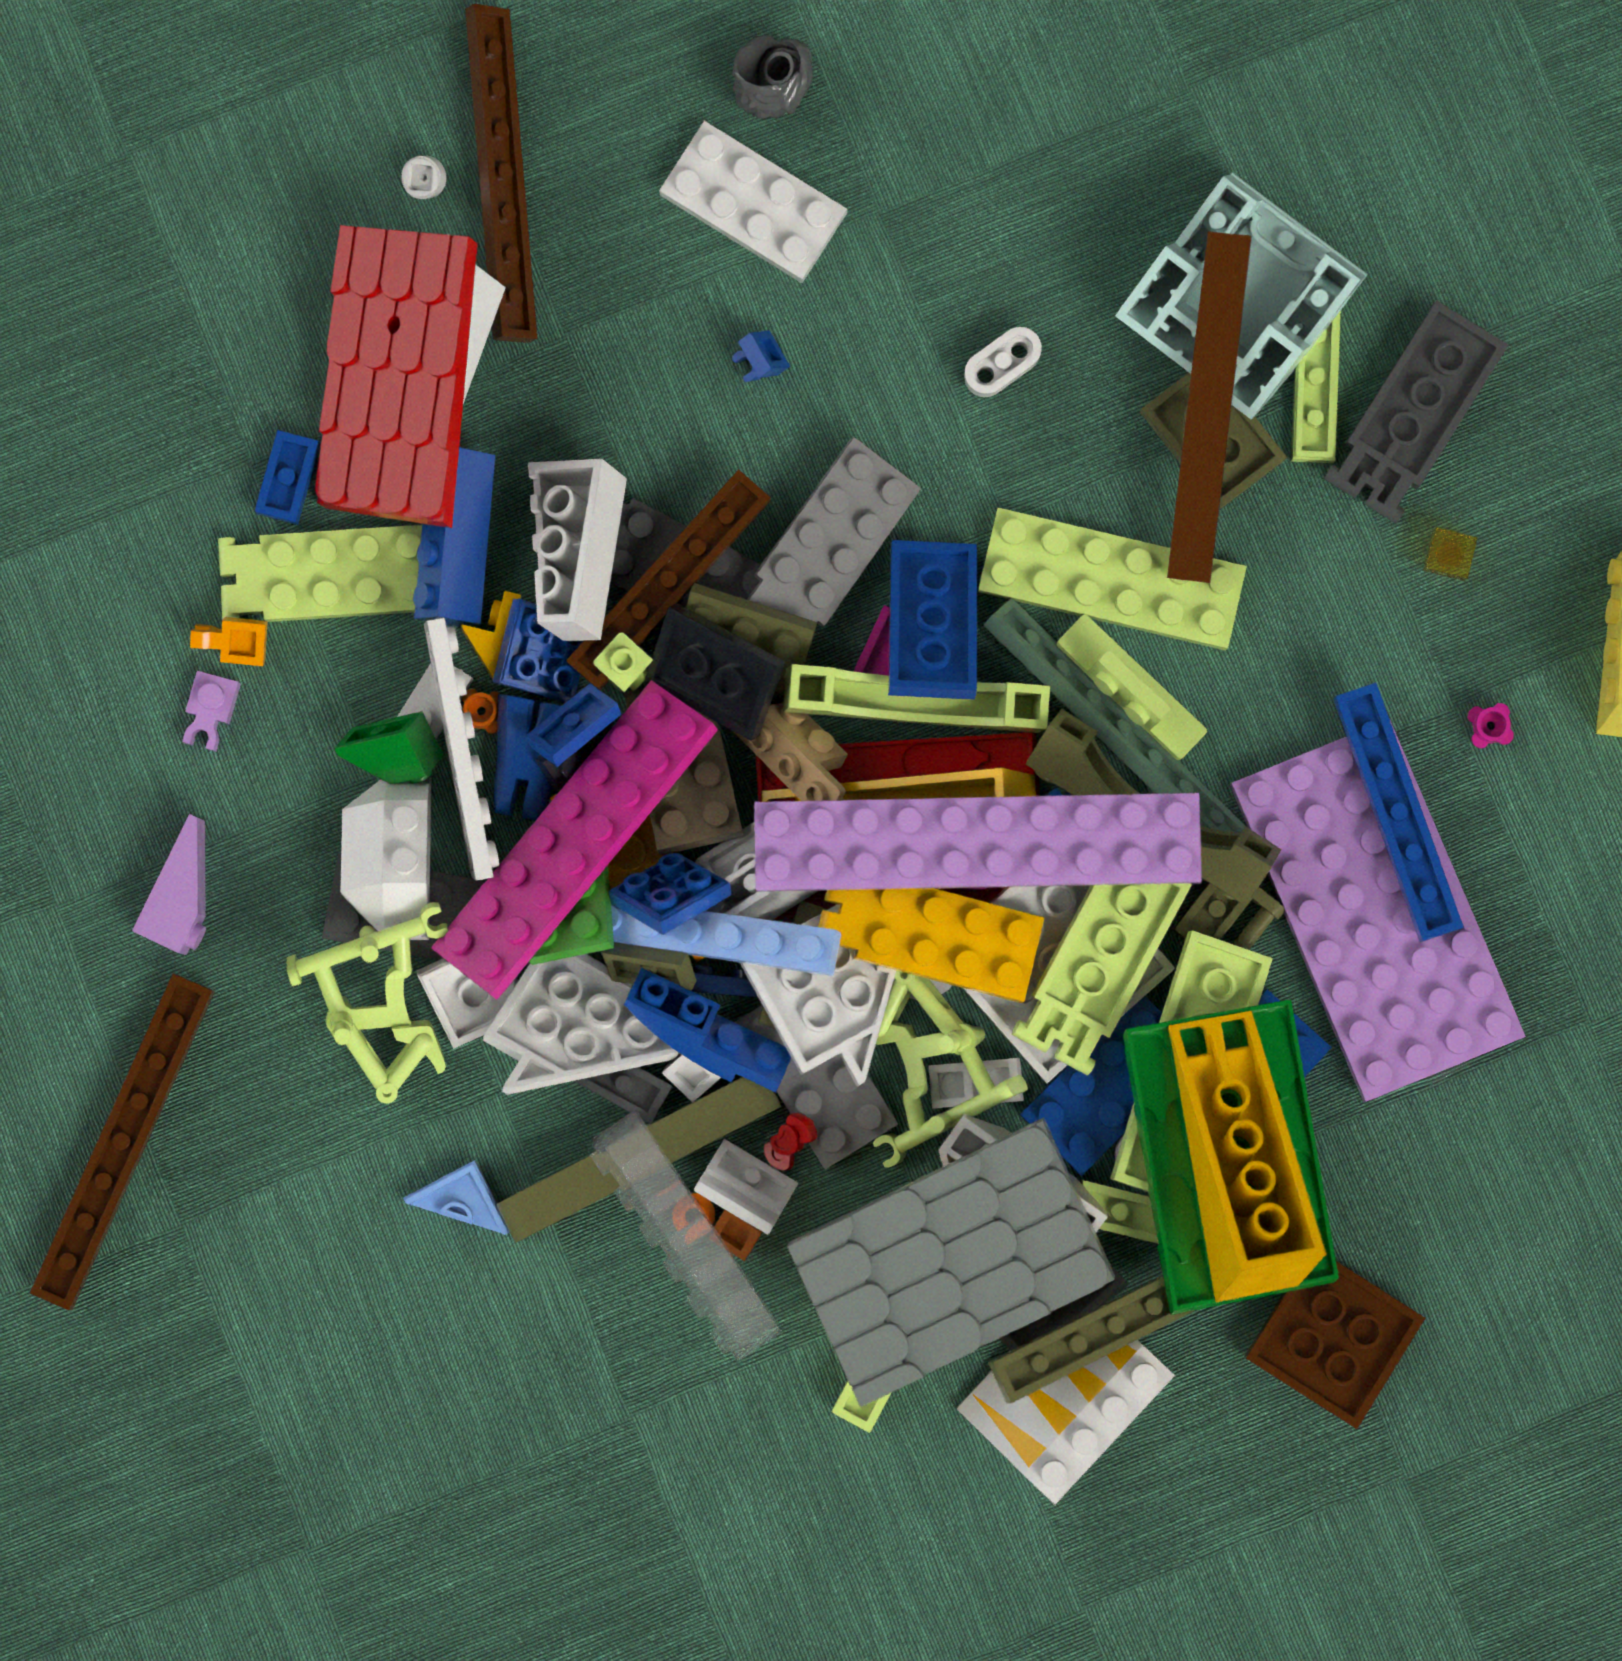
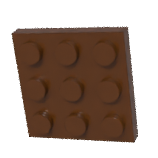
[1244,1261,1426,1429]

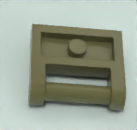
[1172,883,1285,950]

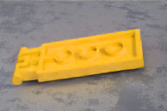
[818,888,1044,1003]

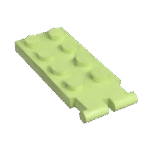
[218,525,422,622]
[1012,883,1192,1075]

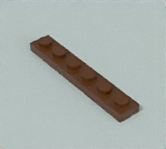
[566,469,771,690]

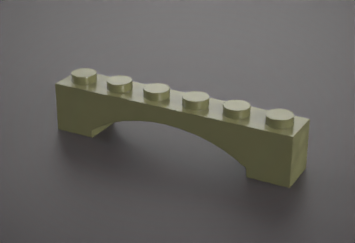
[1026,709,1282,906]

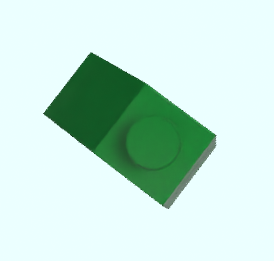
[334,711,444,784]

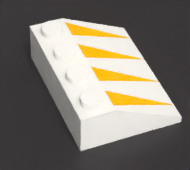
[956,1340,1175,1504]

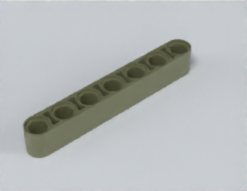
[496,1077,782,1243]

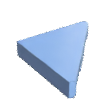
[403,1160,510,1235]

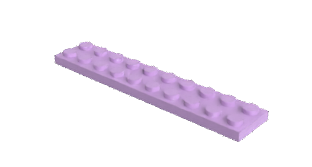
[754,793,1202,892]

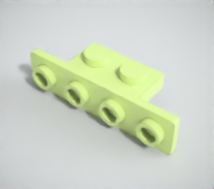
[1056,614,1207,760]

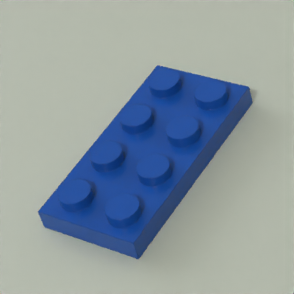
[888,540,977,700]
[1019,996,1162,1176]

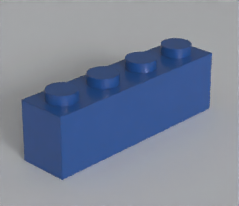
[413,447,495,627]

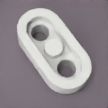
[964,327,1042,397]

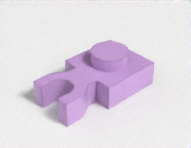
[182,671,241,752]

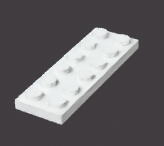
[424,618,499,881]

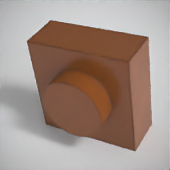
[709,1210,763,1261]

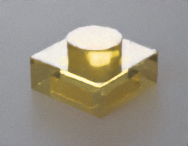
[1423,527,1478,581]

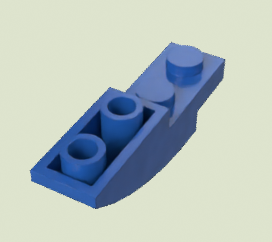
[624,967,791,1092]

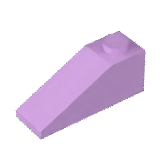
[132,814,206,955]

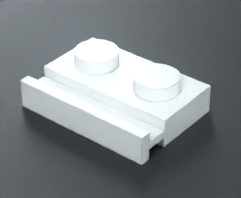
[693,1139,798,1235]

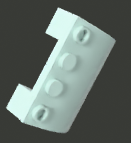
[1115,172,1368,419]

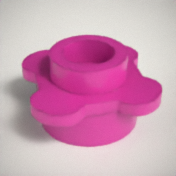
[1467,703,1514,749]

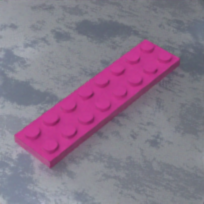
[431,680,718,1000]

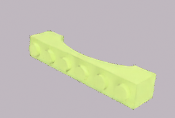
[783,664,1050,733]

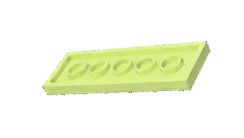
[978,508,1247,651]
[1110,930,1273,1192]

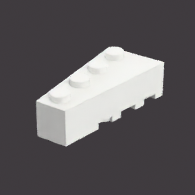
[528,459,627,641]

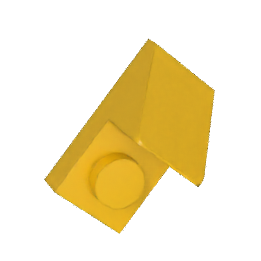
[460,591,521,680]

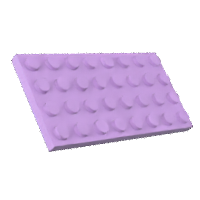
[1230,721,1526,1102]

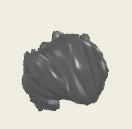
[732,35,813,119]

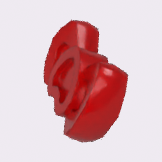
[764,1113,818,1171]

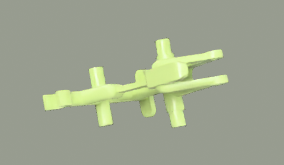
[287,902,448,1103]
[873,971,1028,1167]

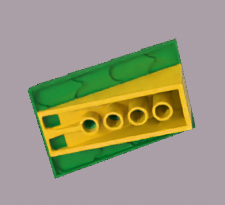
[1123,999,1339,1315]

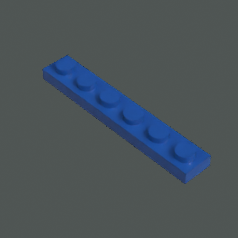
[1333,683,1464,942]

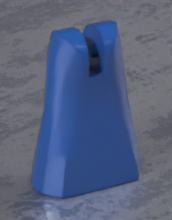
[493,694,561,821]

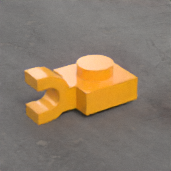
[190,617,268,666]

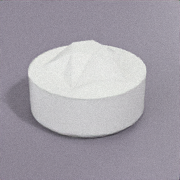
[401,156,446,199]

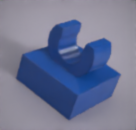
[732,330,791,382]

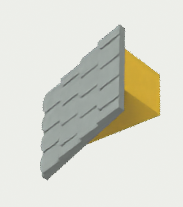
[787,1117,1115,1407]

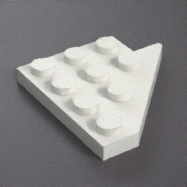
[739,905,896,1086]
[483,954,679,1095]

